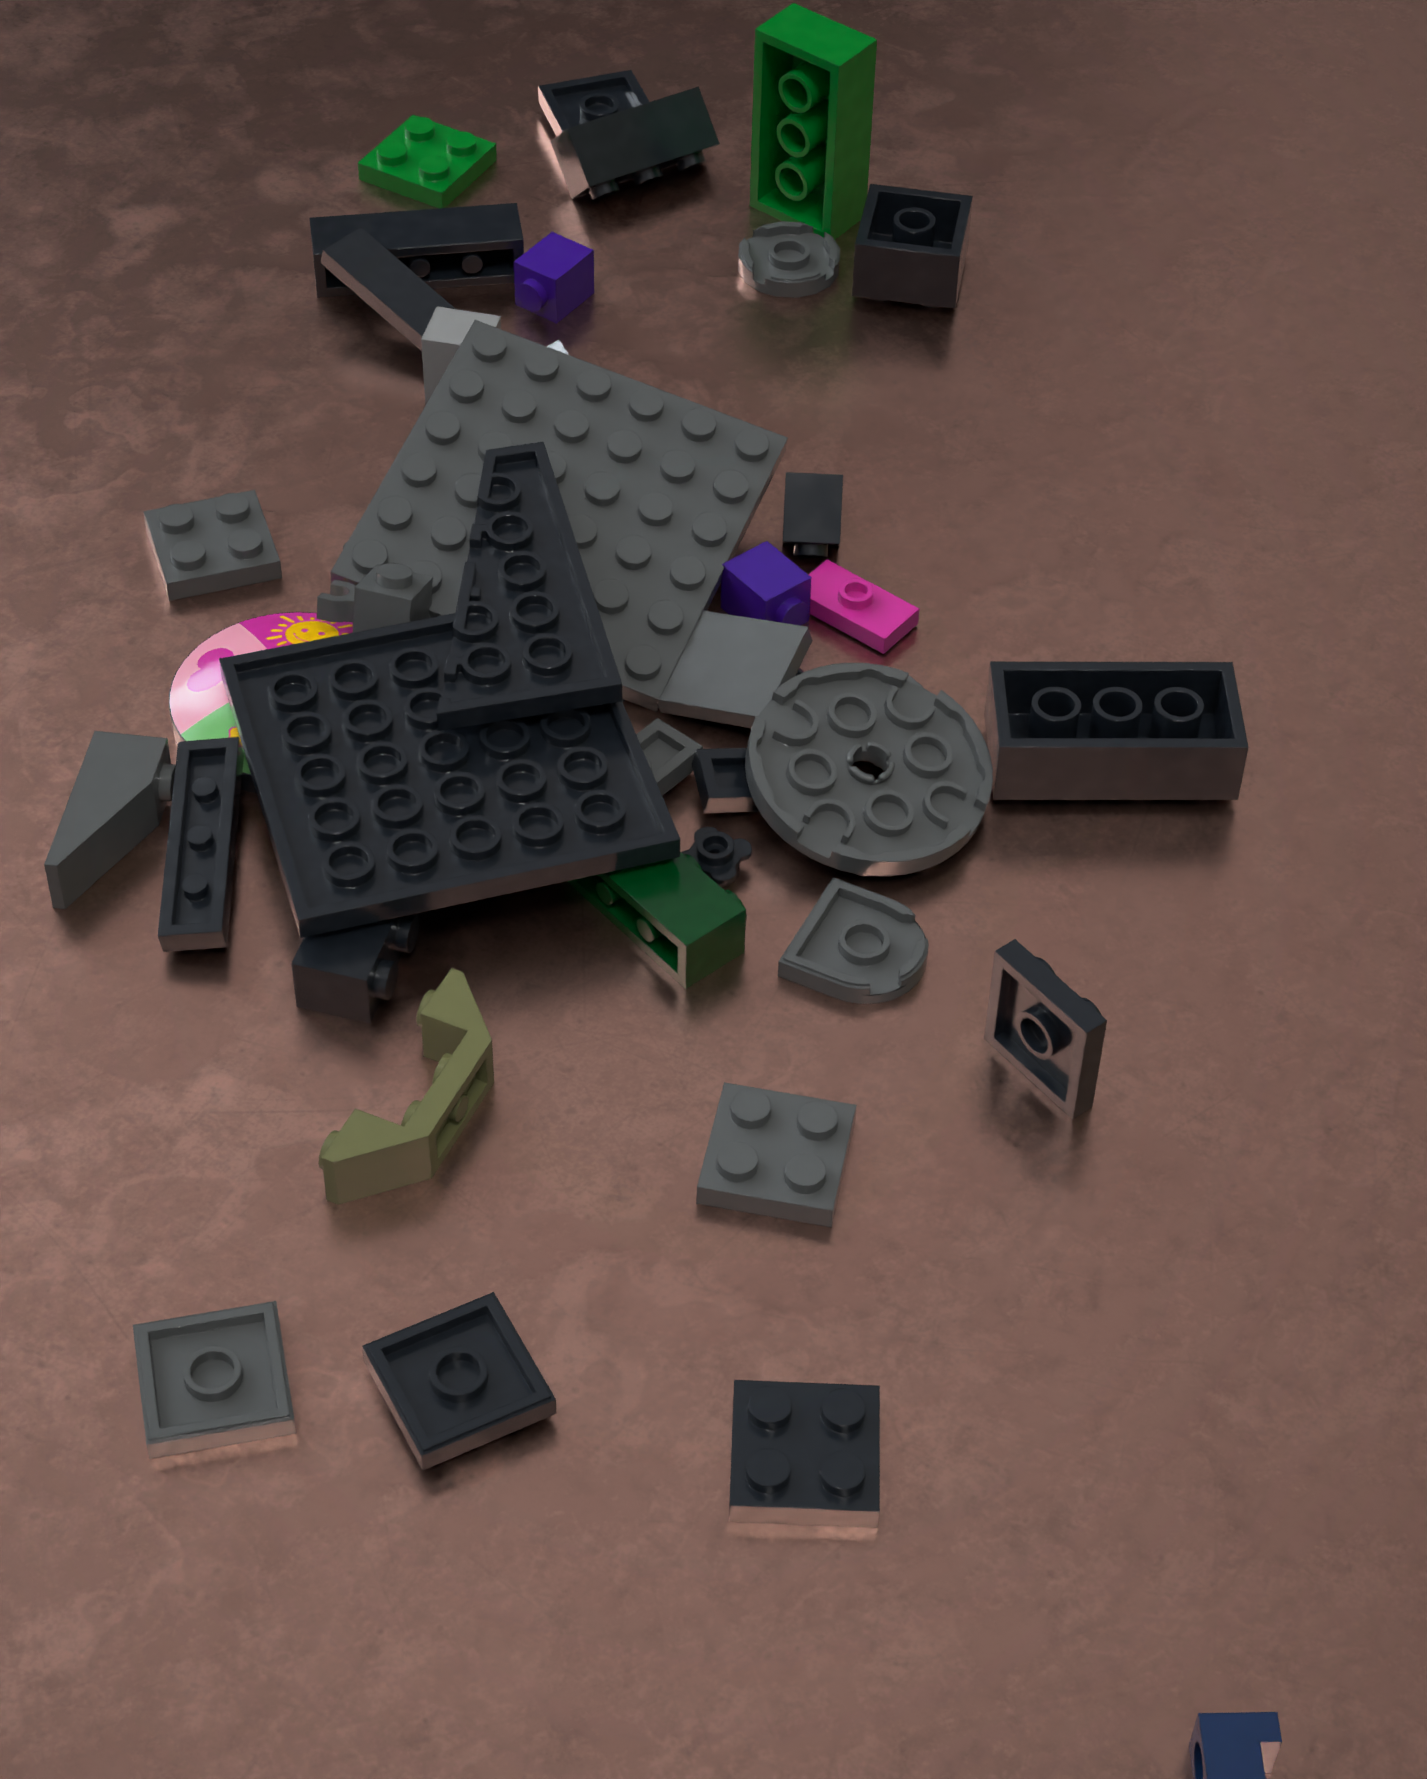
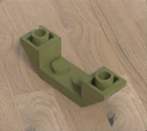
[318,968,494,1205]

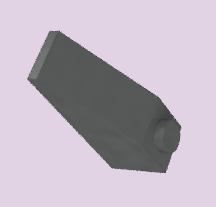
[44,731,176,909]

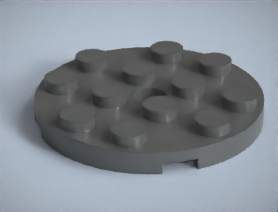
[745,663,993,876]

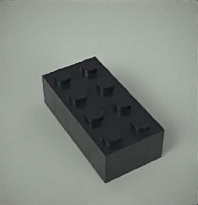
[984,661,1249,800]

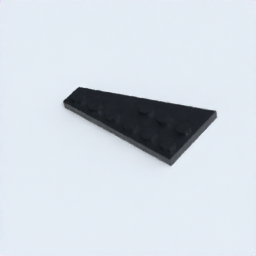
[436,442,622,731]

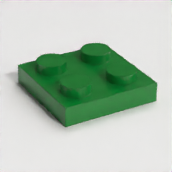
[358,115,497,208]

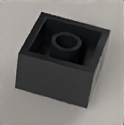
[852,184,973,308]

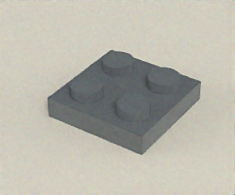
[143,490,282,601]
[696,1082,857,1227]

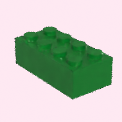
[749,3,877,240]

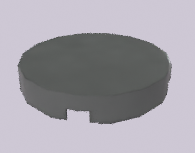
[738,221,840,298]

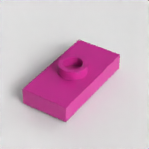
[809,559,919,654]

